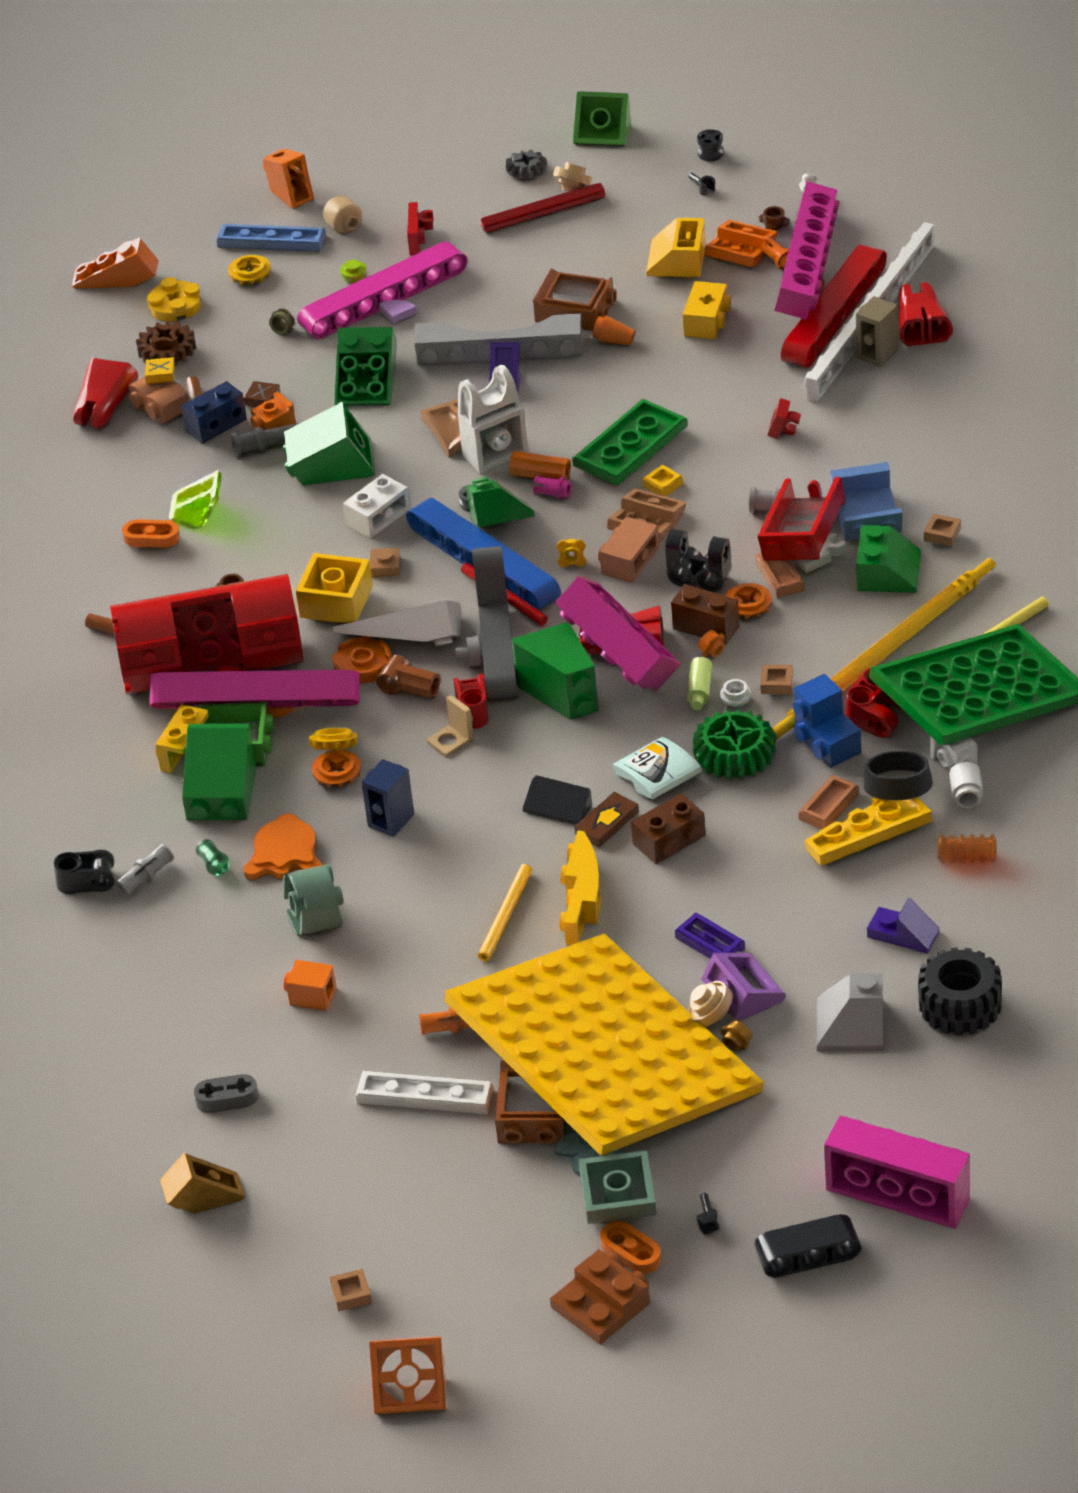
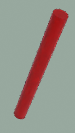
[461,563,548,626]

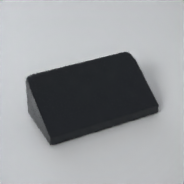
[523,775,592,825]

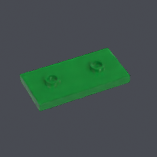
[572,399,688,486]

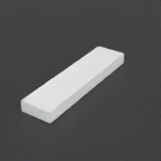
[356,1071,494,1115]

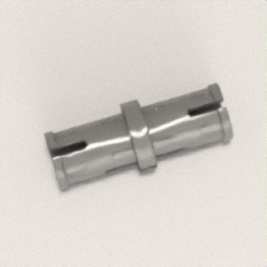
[115,844,174,897]

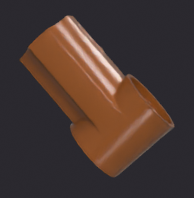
[376,655,441,699]

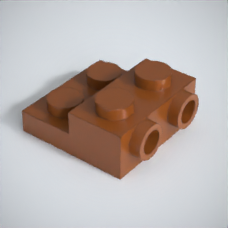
[550,1249,650,1345]

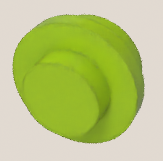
[340,259,367,284]

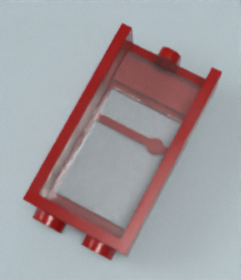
[757,477,846,561]

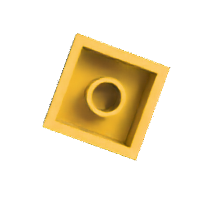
[296,553,373,624]

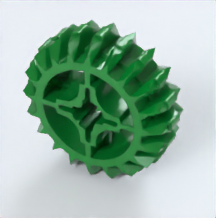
[692,708,776,781]

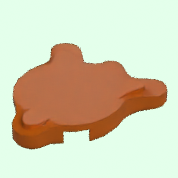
[243,813,322,880]

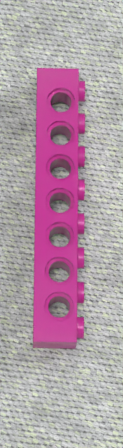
[774,181,840,320]

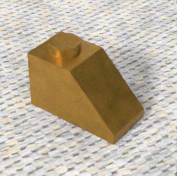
[160,1153,245,1214]

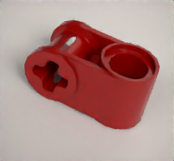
[453,674,489,729]

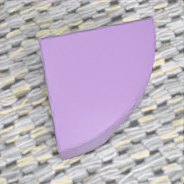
[379,300,417,324]

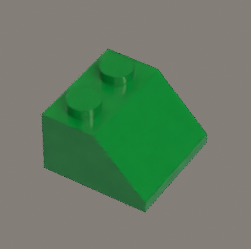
[466,477,535,527]
[856,525,921,593]

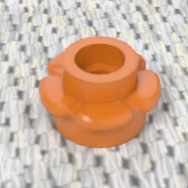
[697,630,725,658]

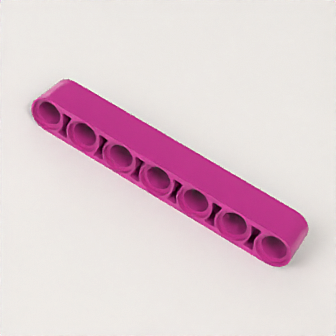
[297,241,468,339]
[149,670,360,709]

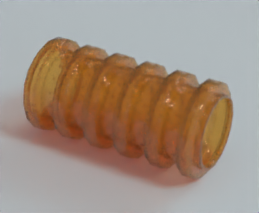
[938,834,997,863]

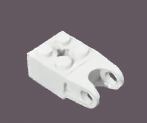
[458,365,528,474]

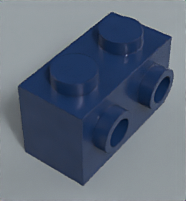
[181,381,247,444]
[361,759,414,837]

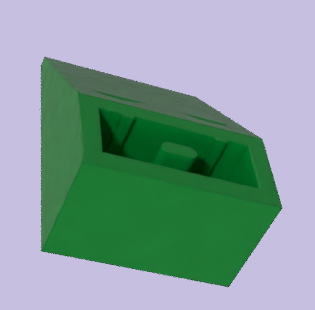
[334,327,397,406]

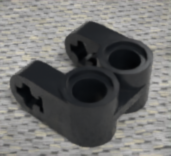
[665,528,732,592]

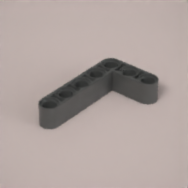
[472,546,518,700]

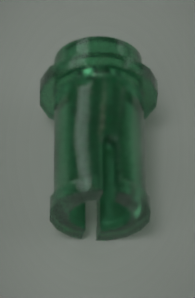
[196,839,230,876]

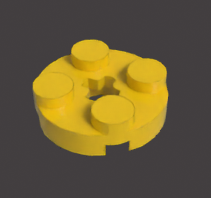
[147,277,202,322]

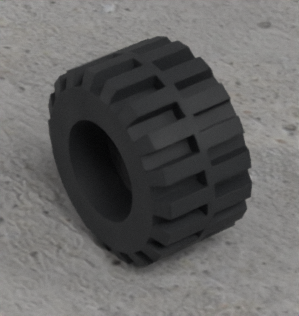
[918,947,1002,1035]

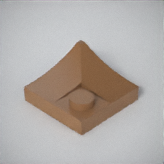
[421,399,462,458]

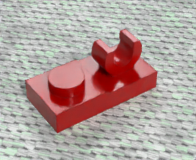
[407,202,434,256]

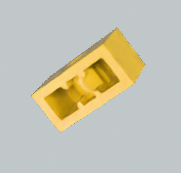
[683,281,732,339]

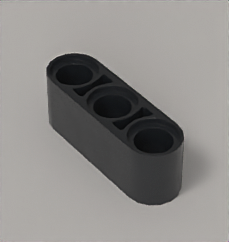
[754,1214,862,1278]

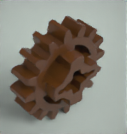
[136,321,196,366]

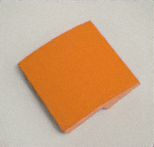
[704,219,778,268]

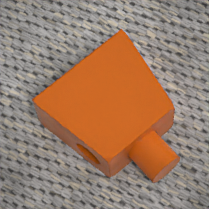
[262,149,314,209]

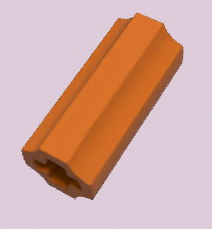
[509,451,571,481]

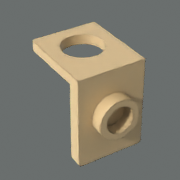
[427,695,474,757]

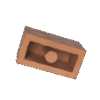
[598,517,659,583]

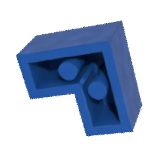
[792,673,862,768]

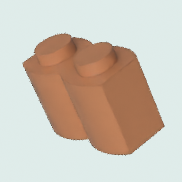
[128,376,190,424]

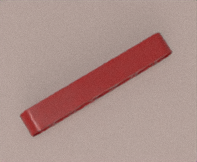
[780,244,887,368]

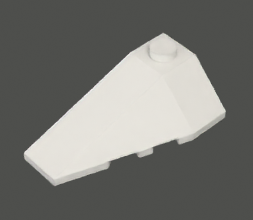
[333,600,461,647]

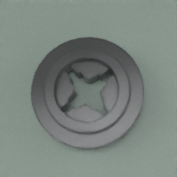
[506,150,547,179]

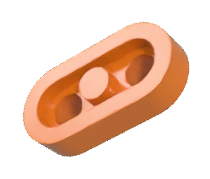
[122,519,180,548]
[600,1221,661,1274]

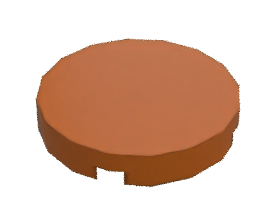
[332,636,392,684]

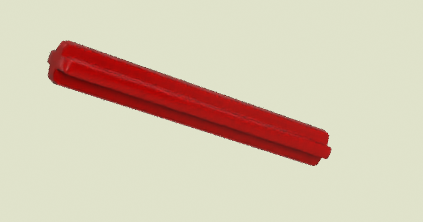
[480,183,605,233]

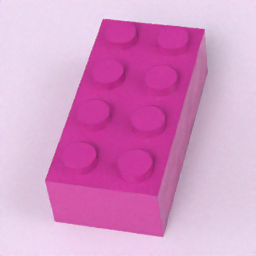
[555,576,681,691]
[824,1115,970,1229]

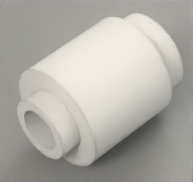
[949,762,984,809]

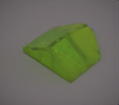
[169,471,222,529]

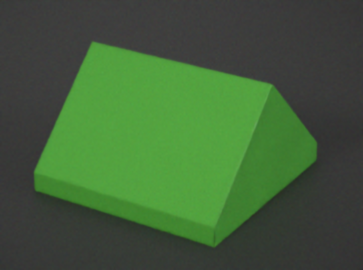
[573,91,631,146]

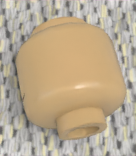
[323,195,362,234]

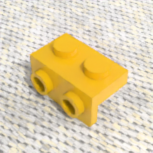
[155,704,209,773]

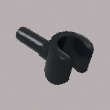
[688,173,715,195]
[696,1193,720,1235]

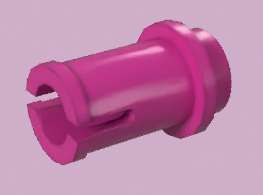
[533,476,572,500]

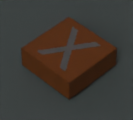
[244,381,280,407]

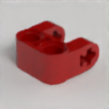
[845,668,903,738]

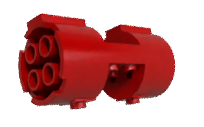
[110,574,304,694]

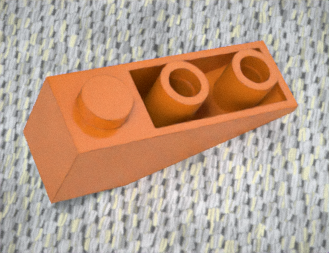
[72,238,159,289]

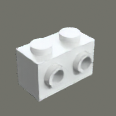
[343,474,410,539]

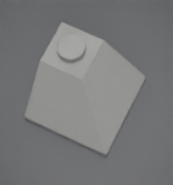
[817,974,884,1050]

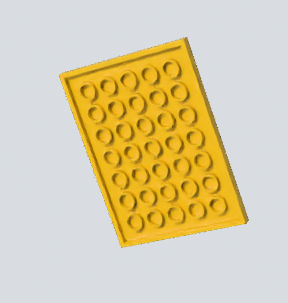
[444,933,764,1156]

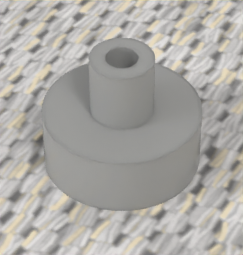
[455,636,482,667]

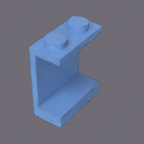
[831,462,902,541]

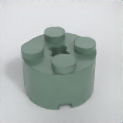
[283,864,344,935]

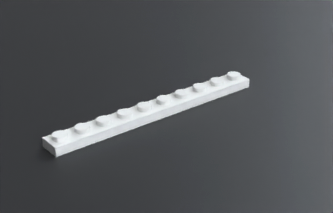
[804,222,934,402]

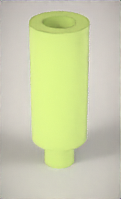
[687,657,712,710]

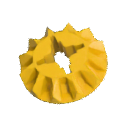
[228,255,271,286]
[309,728,358,751]

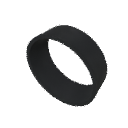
[864,751,933,801]

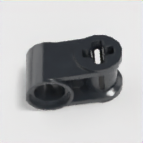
[53,849,115,894]

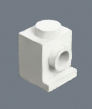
[930,736,977,770]

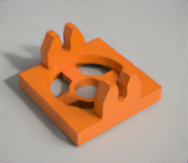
[369,1336,447,1414]

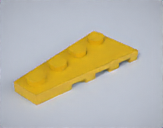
[805,797,933,866]

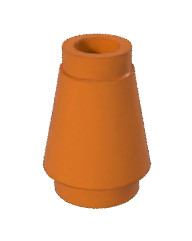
[593,315,635,346]

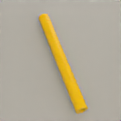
[478,864,533,962]

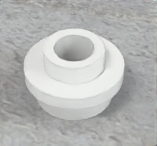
[720,679,751,707]

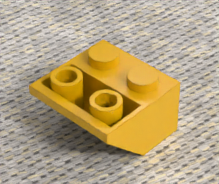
[646,218,706,278]

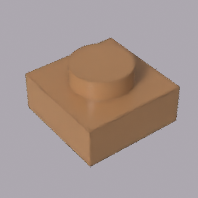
[924,514,961,547]
[370,548,401,577]
[760,665,793,695]
[329,1269,372,1312]

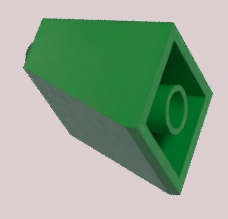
[283,402,376,486]
[512,622,599,720]
[182,724,257,820]

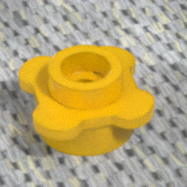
[557,539,586,568]

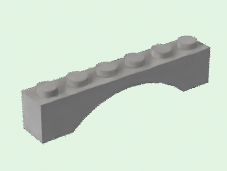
[415,314,582,365]

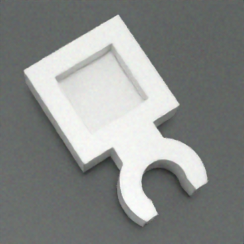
[793,533,846,573]

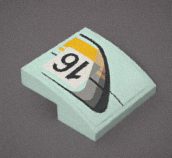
[613,737,703,799]

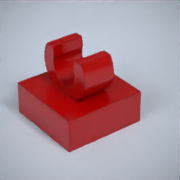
[767,398,801,439]

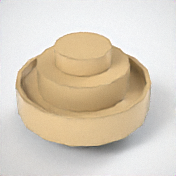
[553,163,593,191]
[688,981,733,1027]

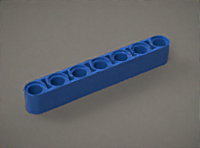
[406,497,561,611]

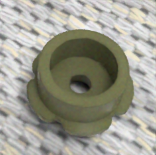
[269,308,295,335]

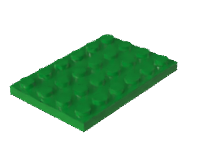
[869,624,1078,746]

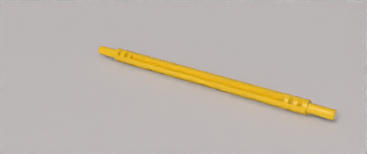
[772,558,996,741]

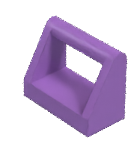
[701,953,786,1019]

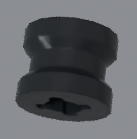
[697,129,724,161]

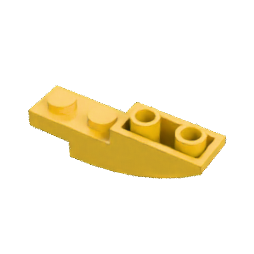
[559,831,601,945]

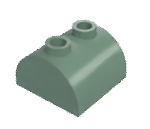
[579,1150,657,1224]

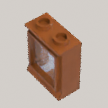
[533,268,617,331]
[495,1060,567,1144]

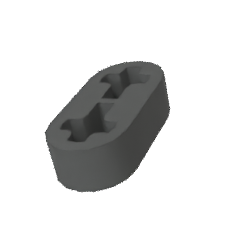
[194,1074,259,1112]

